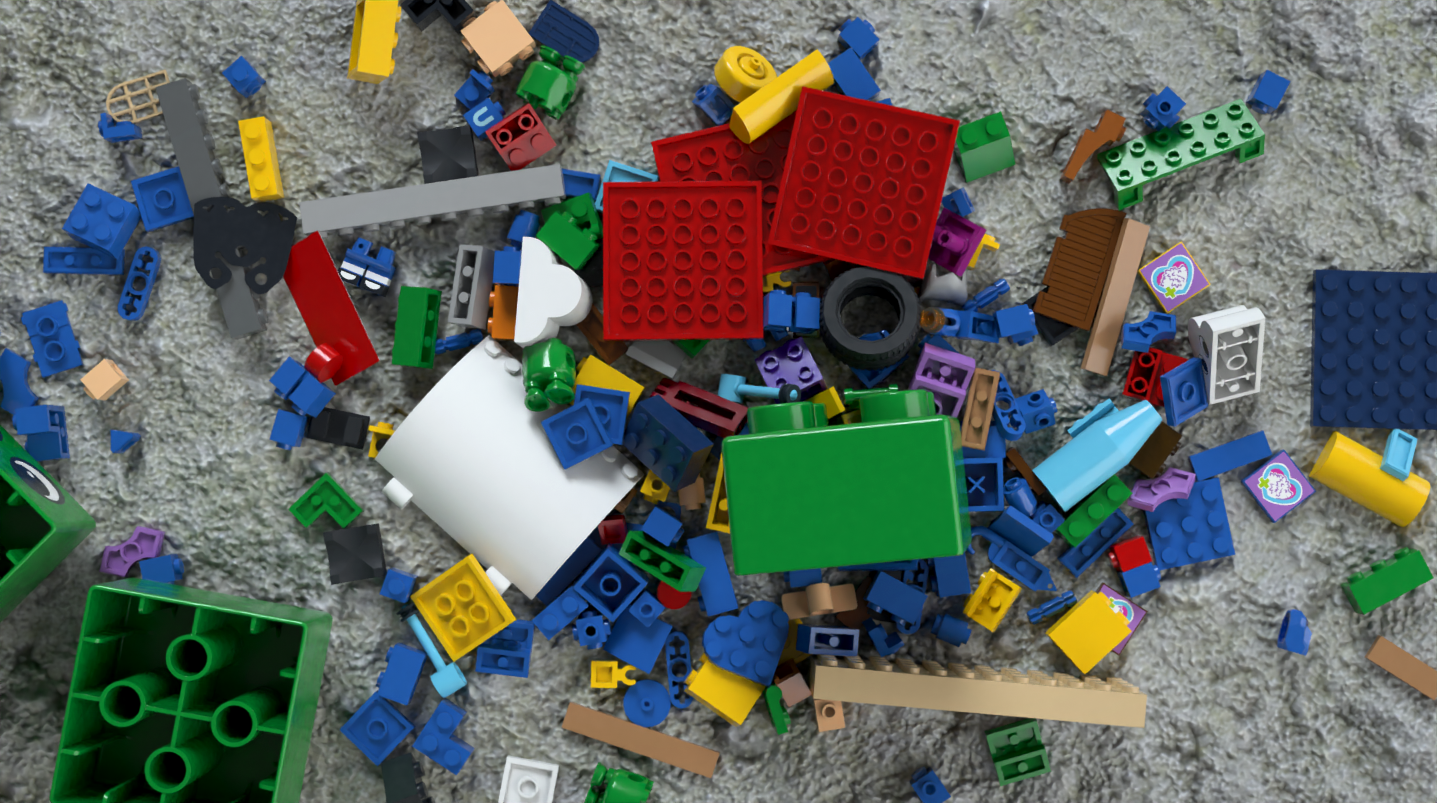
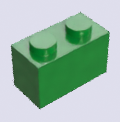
[536,211,600,270]

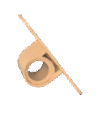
[782,583,857,620]

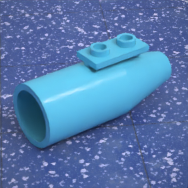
[1032,398,1162,512]

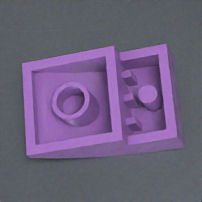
[908,343,975,418]

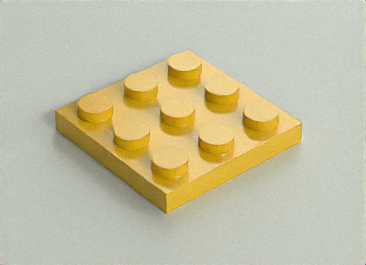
[410,554,517,662]

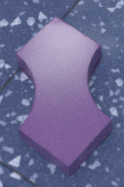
[1128,467,1196,512]
[99,526,165,577]

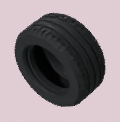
[819,265,921,371]

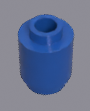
[507,210,540,250]
[1004,477,1037,517]
[930,614,972,647]

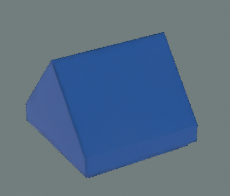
[111,430,141,454]

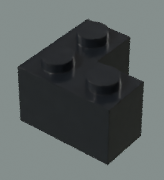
[400,0,478,34]
[381,752,435,803]

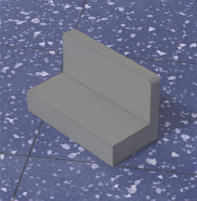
[626,340,686,379]

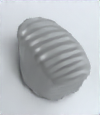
[917,264,968,306]

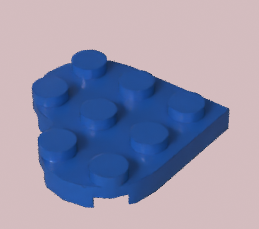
[702,600,789,687]

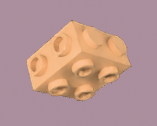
[461,0,536,77]

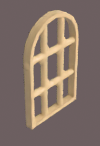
[106,69,170,124]

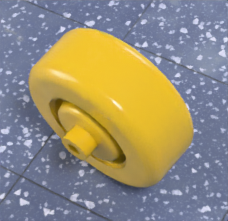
[714,46,777,103]

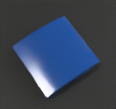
[603,604,673,674]
[475,619,535,678]

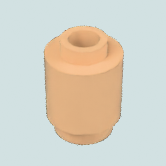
[678,473,706,510]

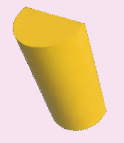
[729,49,834,144]
[1309,431,1430,527]

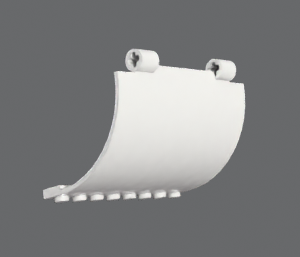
[375,335,645,600]

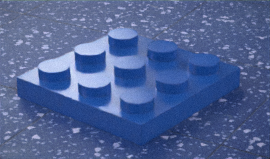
[1143,477,1235,571]

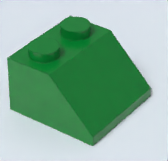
[954,111,1015,183]

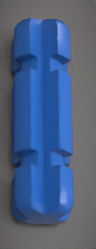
[962,279,1010,312]
[435,329,484,355]
[1027,591,1077,625]

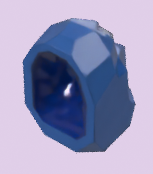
[1277,609,1312,656]

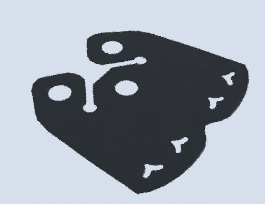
[193,197,297,294]

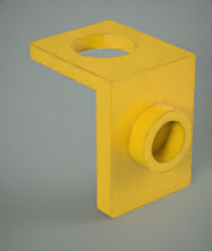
[368,421,396,458]

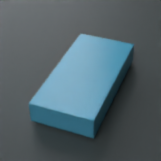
[1380,429,1418,481]

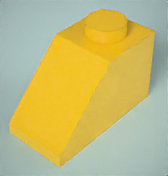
[803,386,845,419]

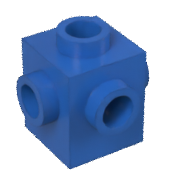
[1140,86,1186,131]
[1015,389,1058,434]
[572,610,611,650]

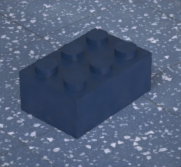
[623,394,714,492]

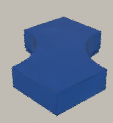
[1121,311,1176,353]
[0,348,39,415]

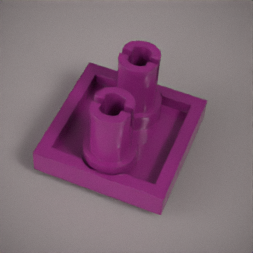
[928,207,987,277]

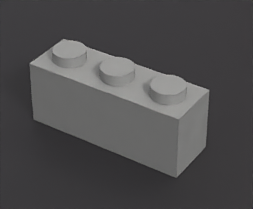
[448,244,495,330]

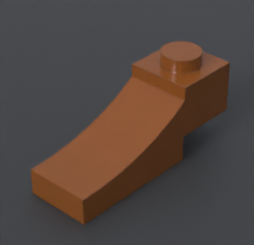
[1059,109,1126,184]

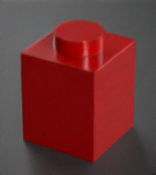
[1108,535,1152,572]

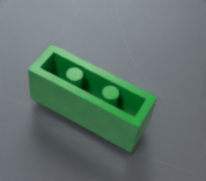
[392,286,442,369]
[1055,474,1133,548]
[619,531,706,592]
[1341,547,1434,615]

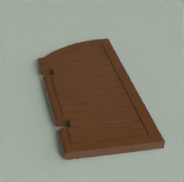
[1033,208,1127,331]

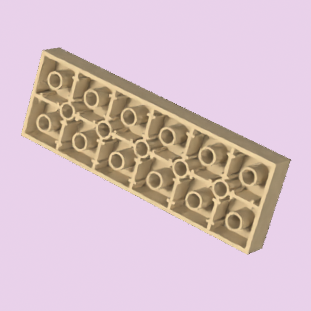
[808,654,1147,728]

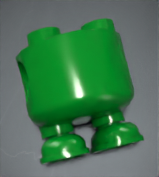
[515,45,586,120]
[522,338,576,412]
[584,762,654,803]

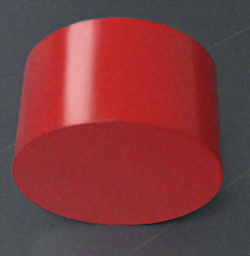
[304,343,343,382]
[657,580,692,609]

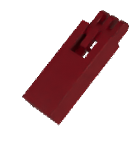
[649,378,748,438]

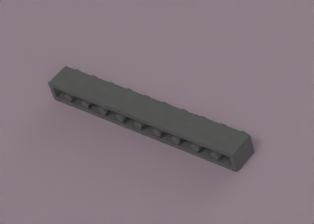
[155,78,268,340]

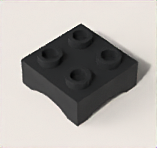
[417,125,479,184]
[323,523,387,585]

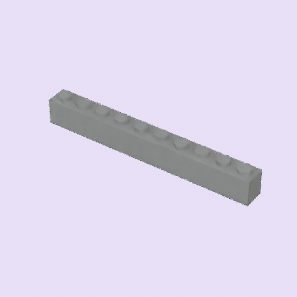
[299,164,567,239]

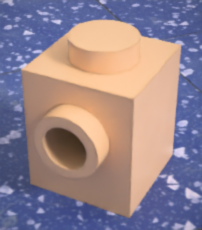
[80,359,129,401]
[813,699,845,732]

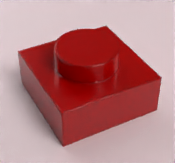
[598,515,628,545]

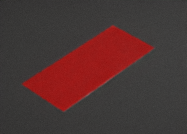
[283,230,380,386]

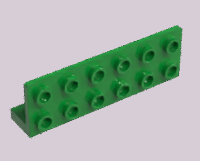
[1097,99,1265,210]

